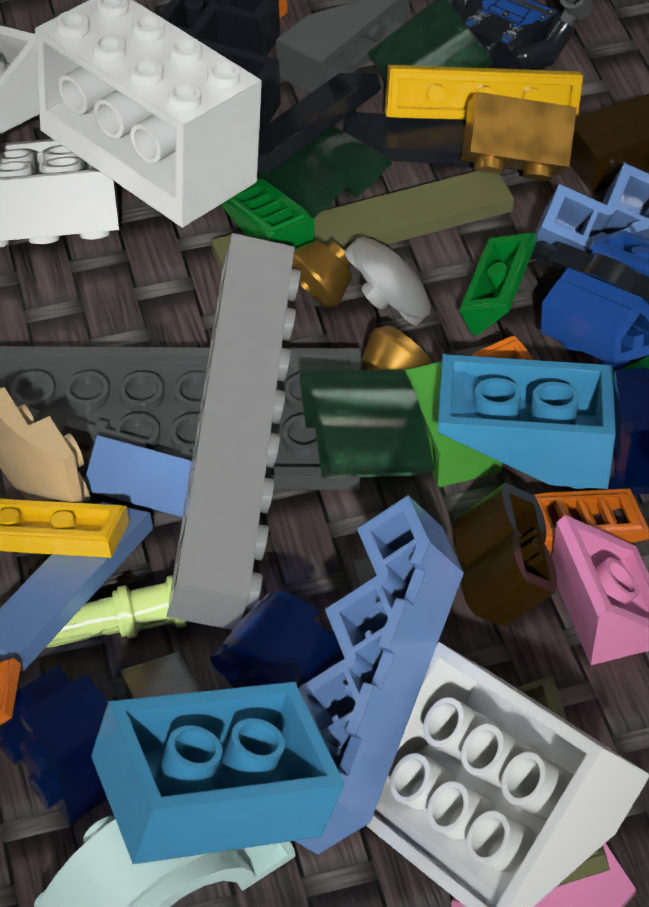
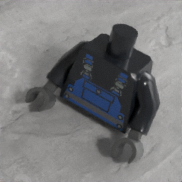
[449,0,593,70]

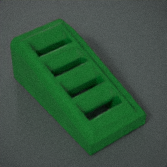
[220,178,315,249]

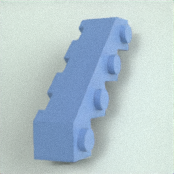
[535,163,649,254]
[295,495,464,855]

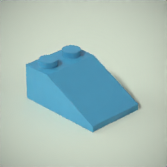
[438,354,616,489]

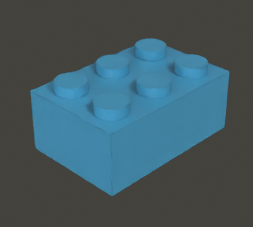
[91,682,345,864]

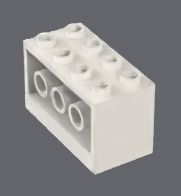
[35,0,262,228]

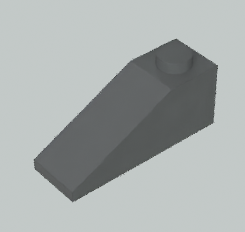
[276,0,409,94]

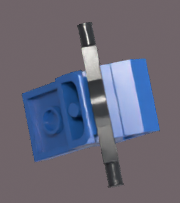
[532,231,649,368]

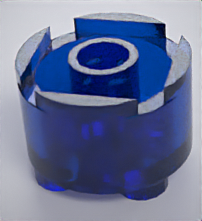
[210,591,344,688]

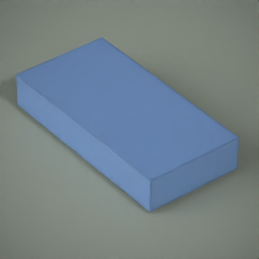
[84,435,191,517]

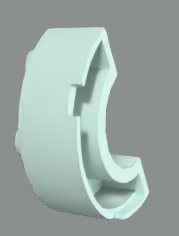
[34,816,296,907]

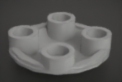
[345,237,431,326]

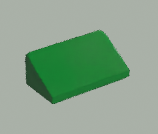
[459,233,538,336]

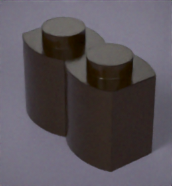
[454,483,557,627]

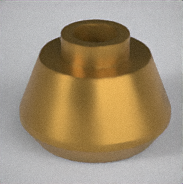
[292,240,353,307]
[361,326,432,396]

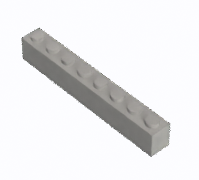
[166,233,301,631]

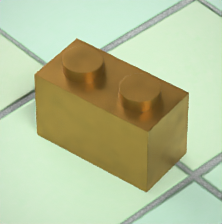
[461,92,577,181]

